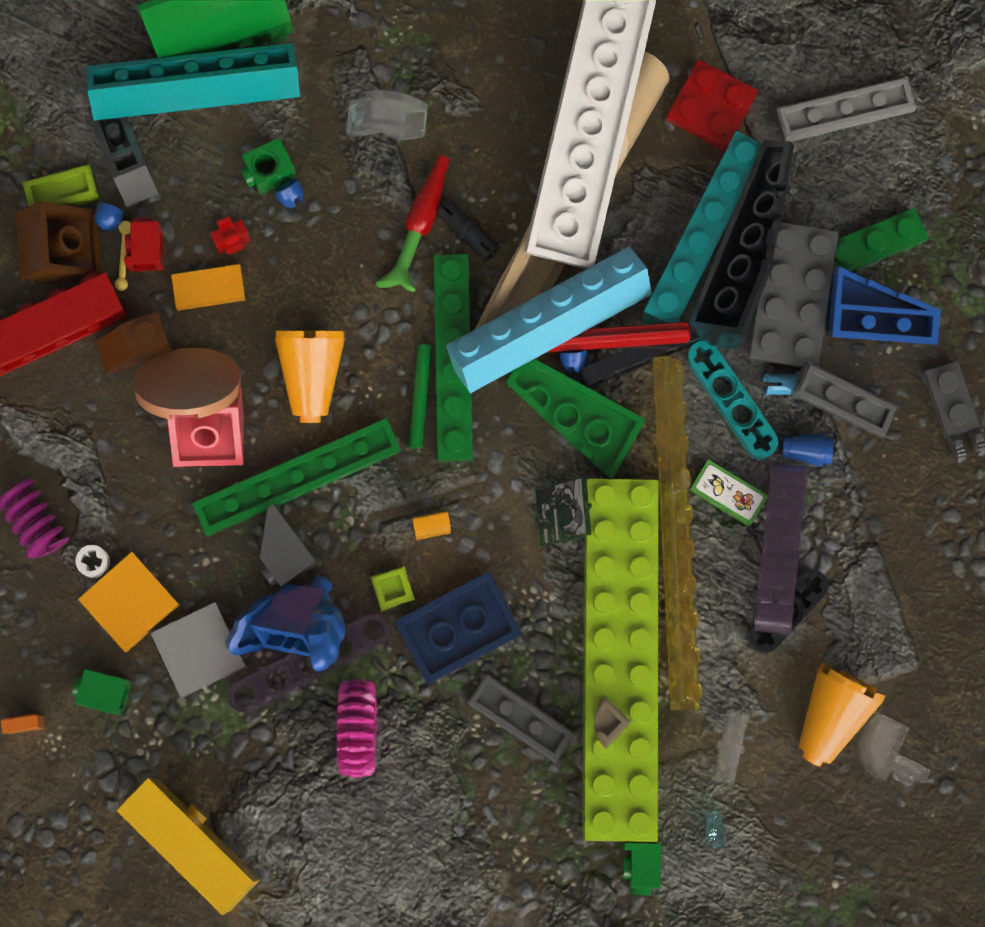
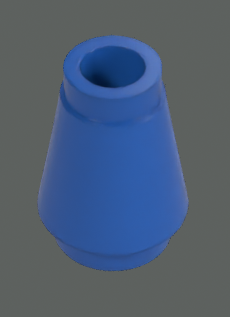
[783,433,834,467]

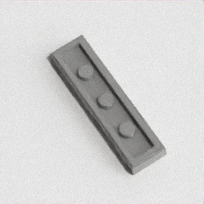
[775,76,917,142]

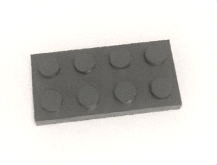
[748,222,838,368]

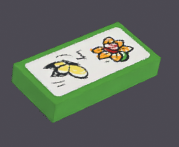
[689,460,768,527]

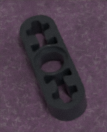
[747,569,829,654]

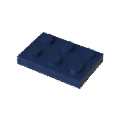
[394,571,522,685]

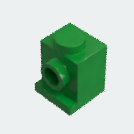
[622,842,661,895]

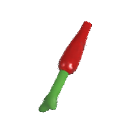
[375,155,450,292]

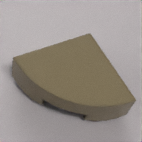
[594,696,631,749]

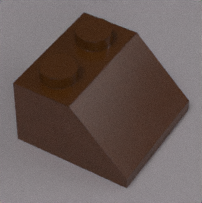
[16,201,102,283]

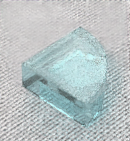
[706,811,725,848]

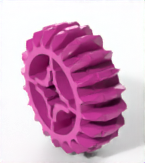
[337,679,377,777]

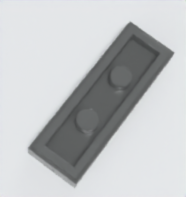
[791,362,898,438]
[467,673,576,764]

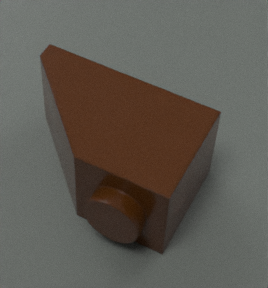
[96,311,173,375]

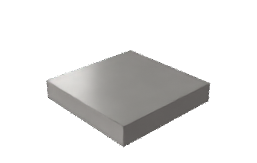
[151,602,247,698]

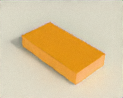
[171,264,246,311]
[412,511,451,540]

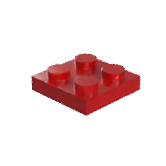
[666,59,759,152]

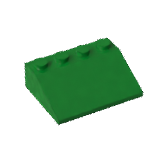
[137,0,294,58]

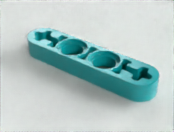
[686,341,778,460]

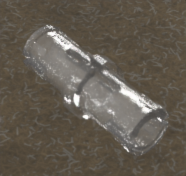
[712,710,750,786]

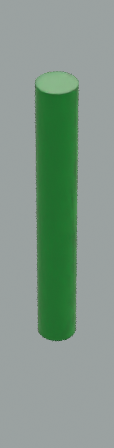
[408,344,431,449]

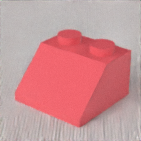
[167,385,244,467]

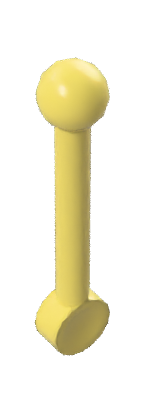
[114,221,130,291]

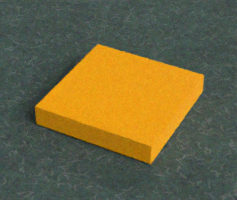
[78,552,180,653]

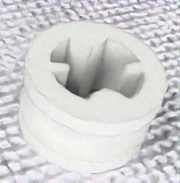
[76,545,110,578]

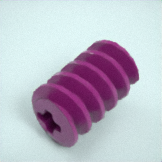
[0,478,70,559]

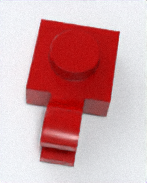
[210,216,251,254]

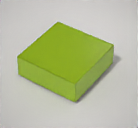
[371,566,415,611]

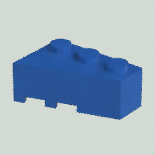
[826,266,941,345]

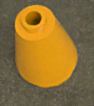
[275,331,345,423]
[798,662,886,767]

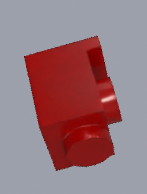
[124,217,165,272]

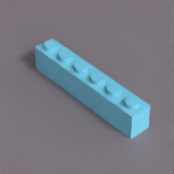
[446,246,652,393]

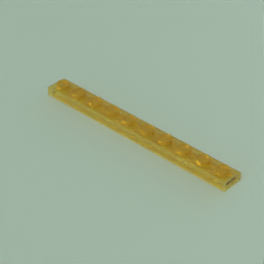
[653,356,702,711]

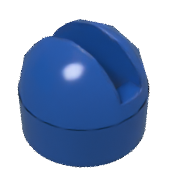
[274,178,304,208]
[94,202,125,231]
[560,350,588,373]

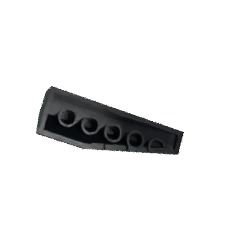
[688,140,794,349]

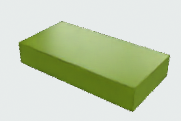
[23,164,100,207]

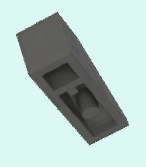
[88,112,159,207]

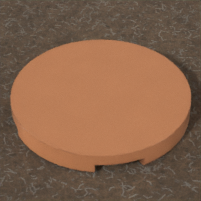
[133,348,241,419]

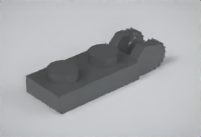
[923,362,985,463]

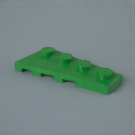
[506,359,646,479]

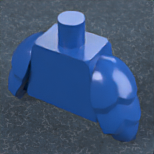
[226,575,345,672]

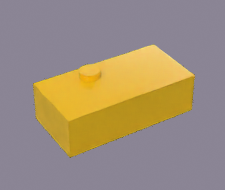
[116,778,261,915]

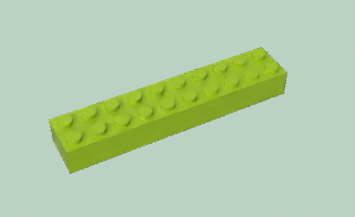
[582,479,658,842]

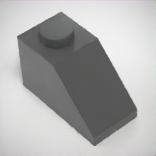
[260,504,318,588]

